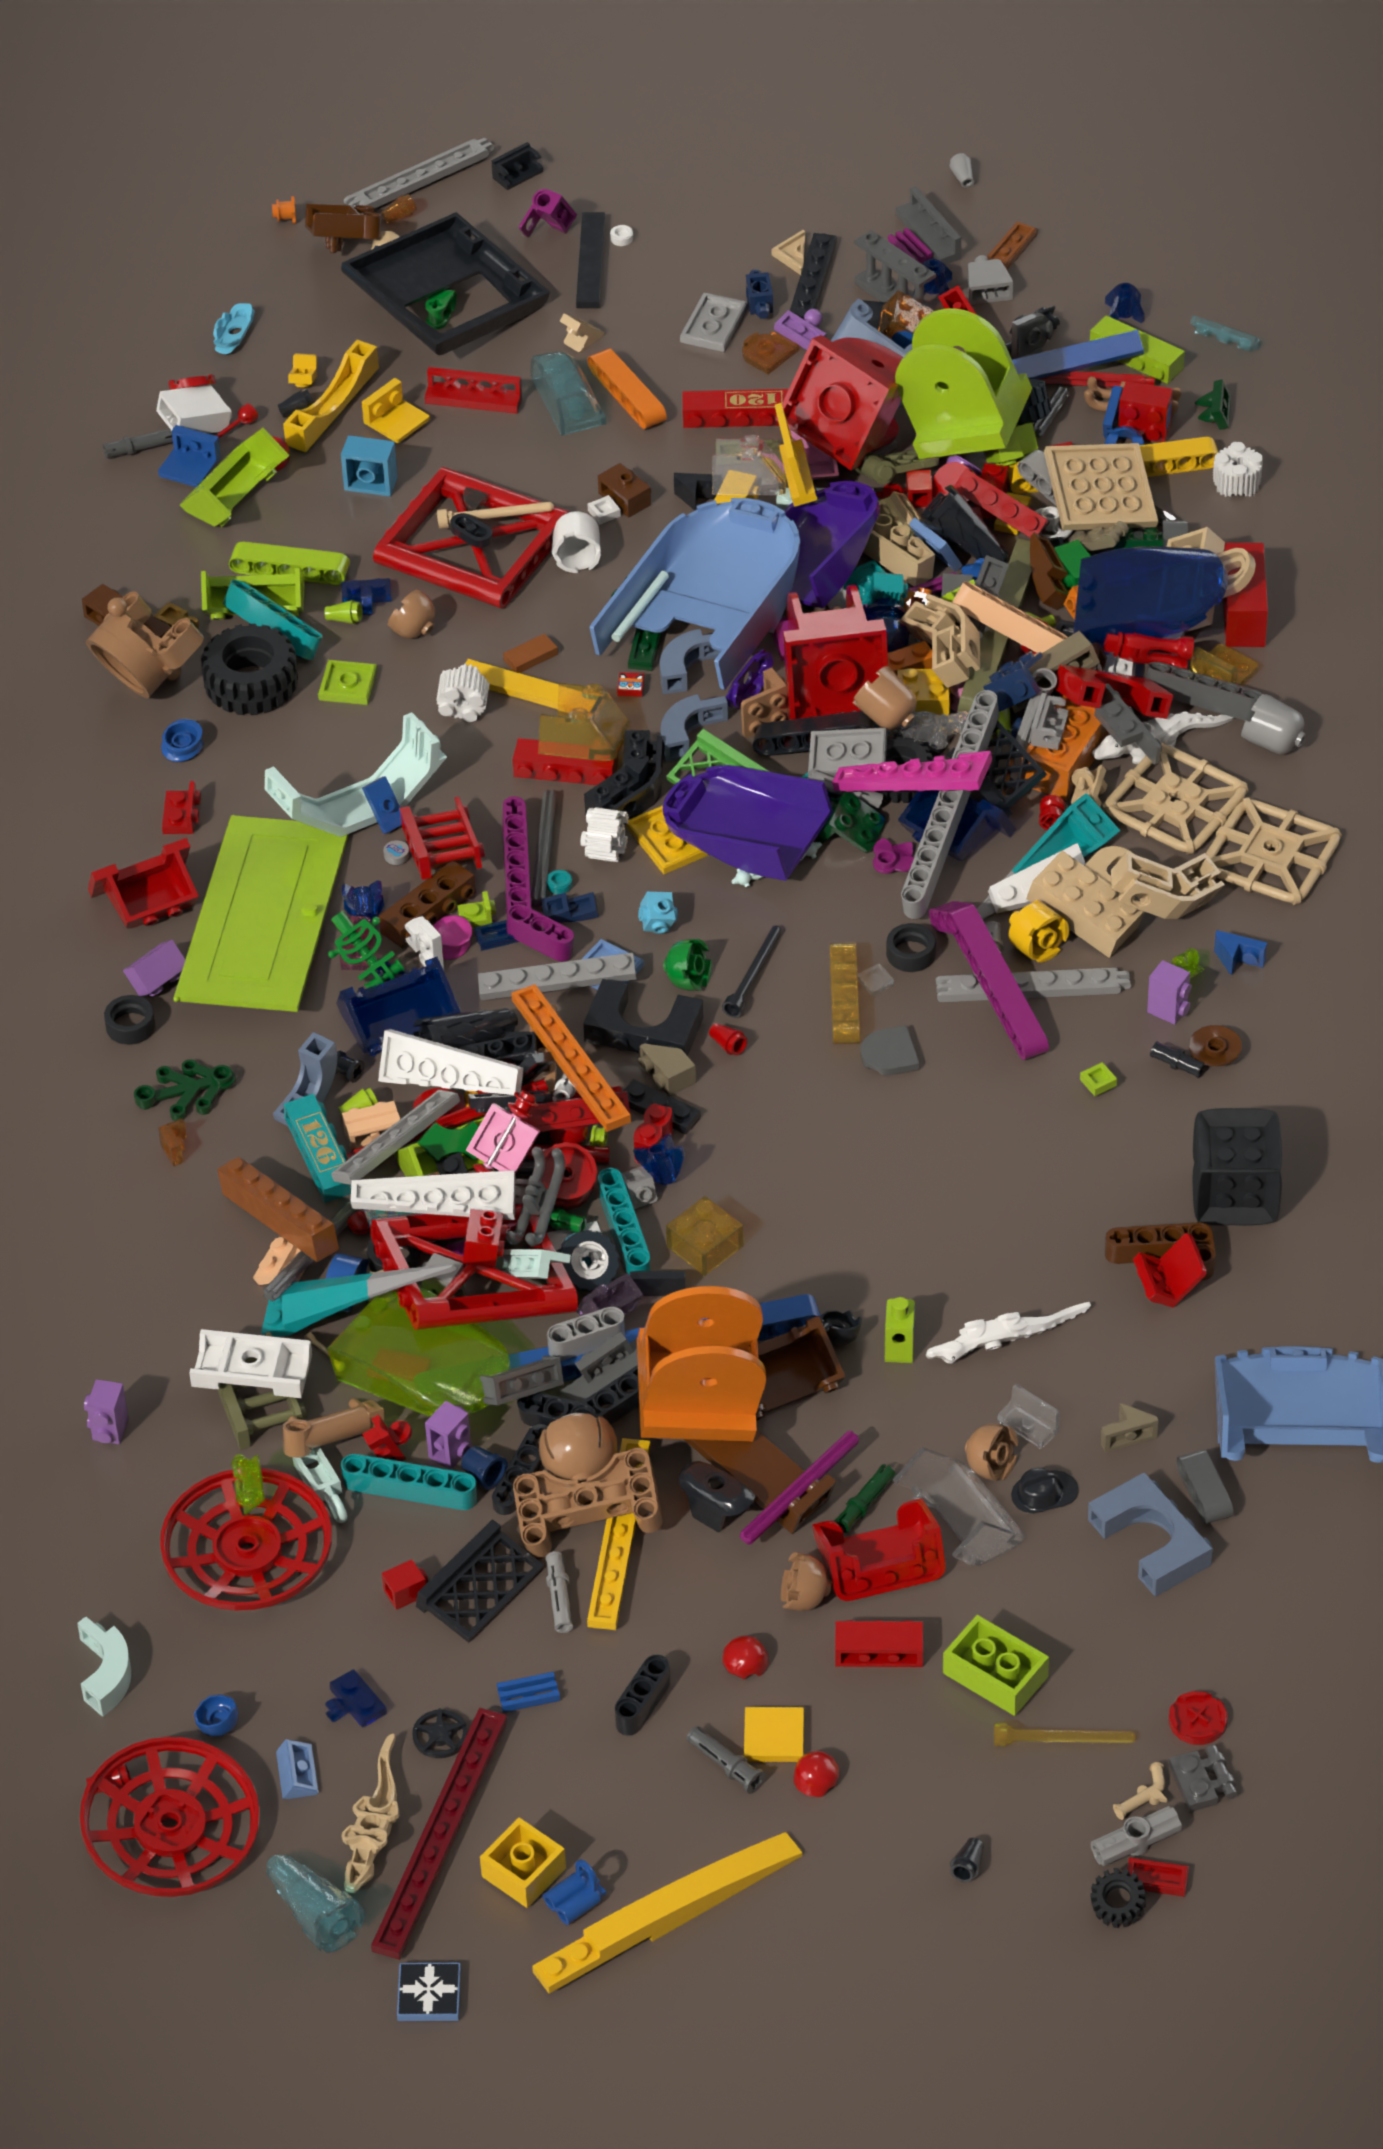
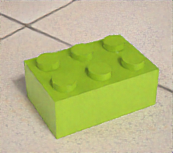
[943,1615,1049,1716]

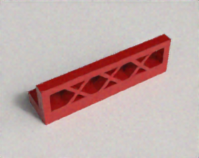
[424,367,522,414]

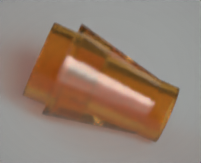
[381,194,417,223]

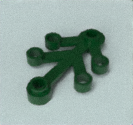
[134,1059,236,1122]

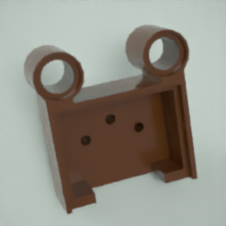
[305,203,381,253]

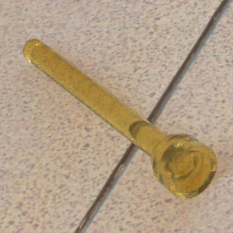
[994,1723,1136,1747]

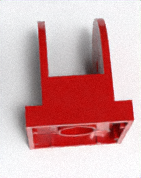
[775,335,903,470]
[783,585,888,720]

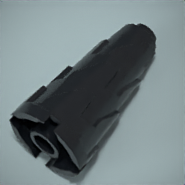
[919,485,1009,563]
[413,1008,518,1049]

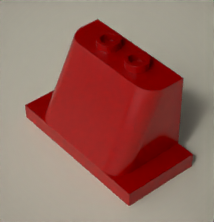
[88,837,199,929]

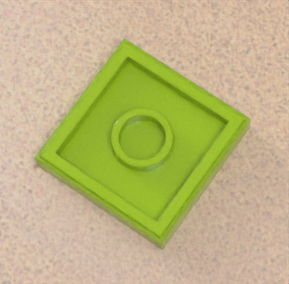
[318,660,377,705]

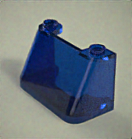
[336,956,462,1056]

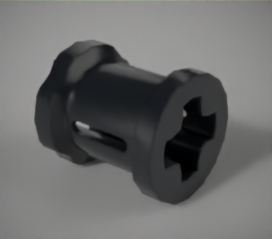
[335,1050,365,1083]

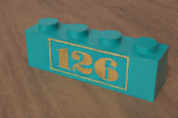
[284,1093,351,1203]

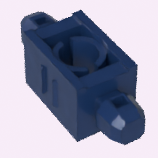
[746,269,773,319]

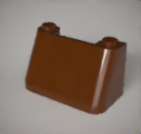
[756,1316,846,1421]

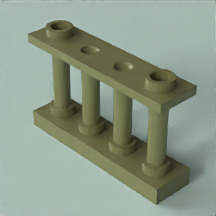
[217,1332,307,1450]

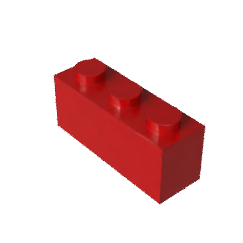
[835,1620,923,1667]

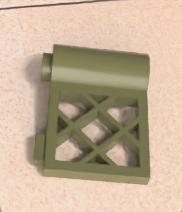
[855,449,939,484]

